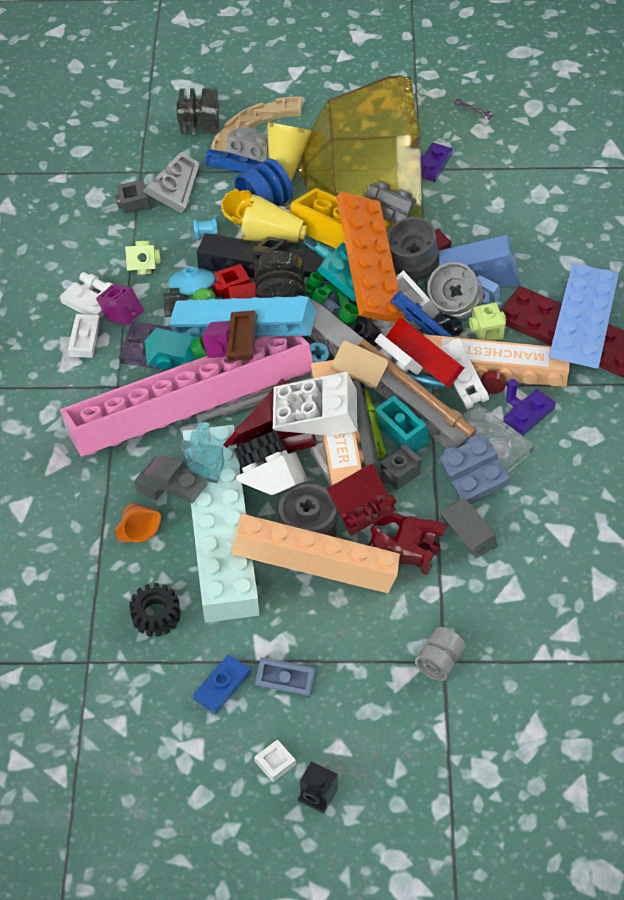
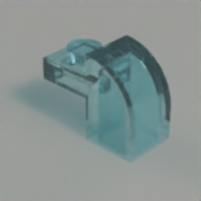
[181,421,224,484]

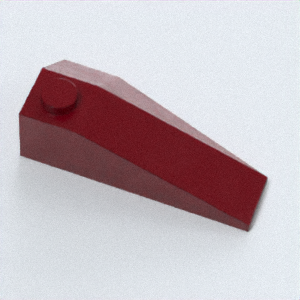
[223,378,288,448]

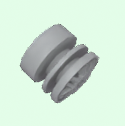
[427,262,484,319]

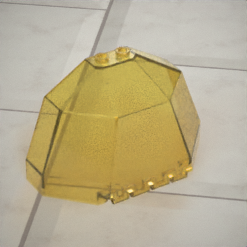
[299,75,422,225]

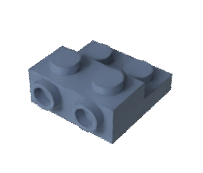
[439,435,511,504]

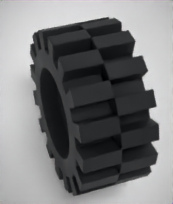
[233,431,285,468]
[129,583,181,637]

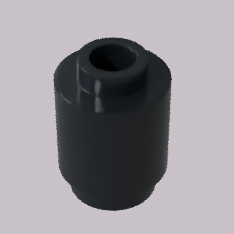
[350,318,382,347]

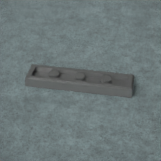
[352,380,382,477]

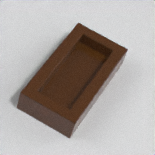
[226,310,258,361]

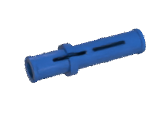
[391,291,453,337]

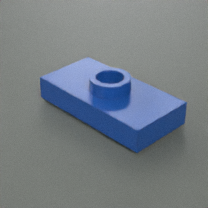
[193,654,251,714]

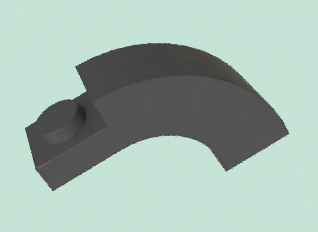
[134,456,208,503]

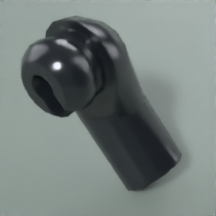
[434,315,463,336]

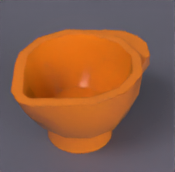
[115,503,161,543]

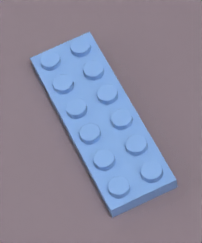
[549,263,619,369]

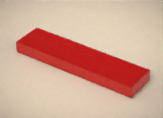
[386,317,465,388]

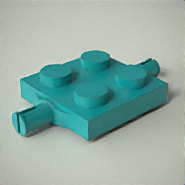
[313,242,356,302]

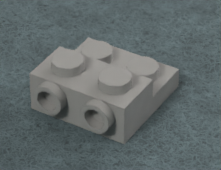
[226,127,269,162]

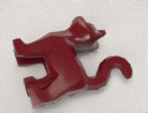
[368,513,447,575]

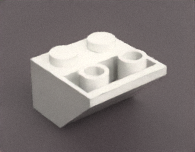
[236,450,308,495]

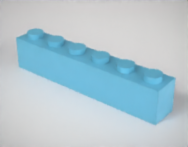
[169,296,317,338]

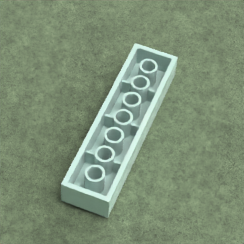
[183,425,259,623]

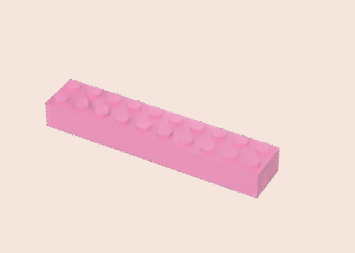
[60,336,313,457]

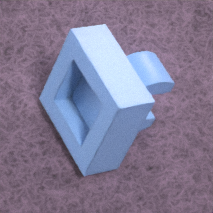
[477,275,501,304]

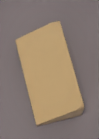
[330,340,389,389]

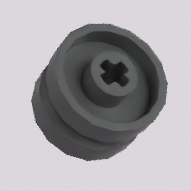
[278,483,337,537]

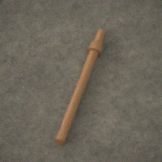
[358,339,477,438]

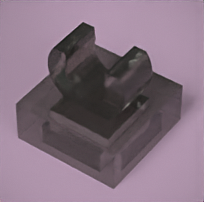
[164,288,188,317]

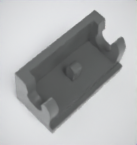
[440,497,498,558]

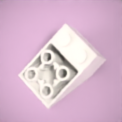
[273,372,357,436]

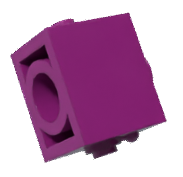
[96,285,144,325]

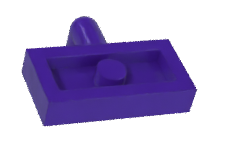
[409,136,452,182]
[503,379,556,436]

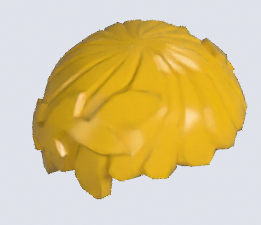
[221,189,254,225]

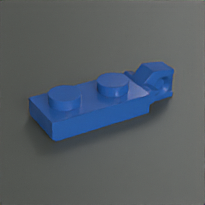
[206,149,262,172]

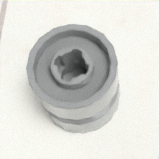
[415,627,466,681]

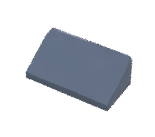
[255,657,318,696]

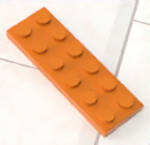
[336,191,405,323]

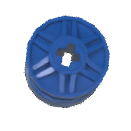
[234,158,293,207]

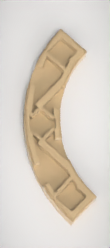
[211,97,303,152]

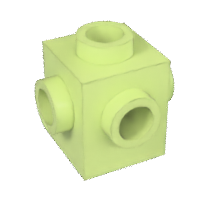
[125,241,160,274]
[469,303,506,341]

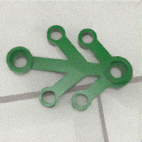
[307,262,359,325]

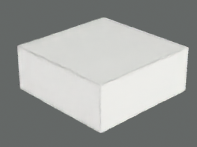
[254,740,296,783]

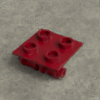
[326,463,397,536]

